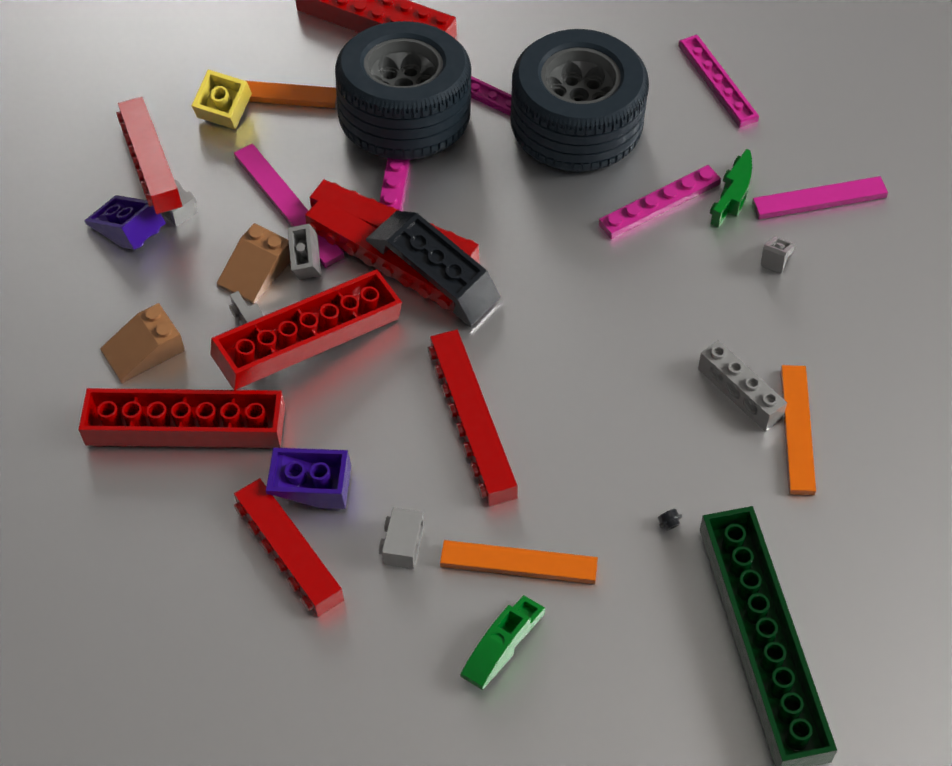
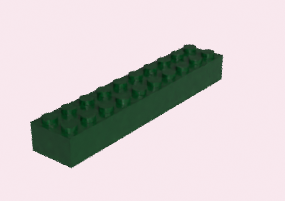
[700,506,837,766]

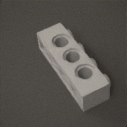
[698,340,787,432]

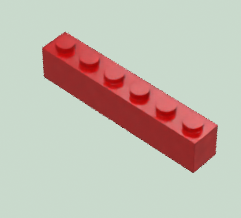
[234,478,344,617]

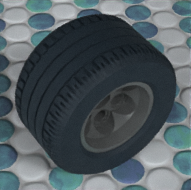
[335,21,471,160]
[510,29,649,172]

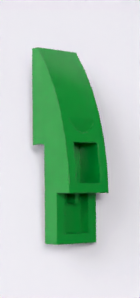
[710,149,752,228]
[460,595,545,690]

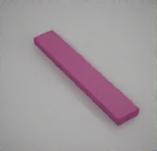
[678,35,759,128]
[752,176,888,220]

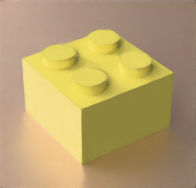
[191,69,252,130]

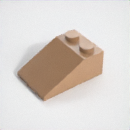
[217,223,291,304]
[100,303,185,383]

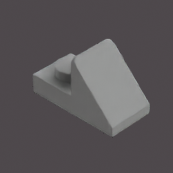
[761,236,796,273]

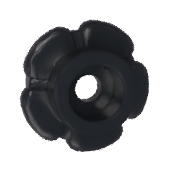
[658,509,682,531]

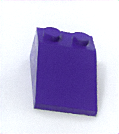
[84,195,166,250]
[266,448,351,509]

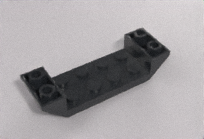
[366,211,501,327]

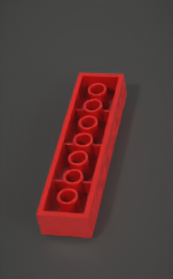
[295,0,457,38]
[210,269,402,391]
[78,388,285,448]

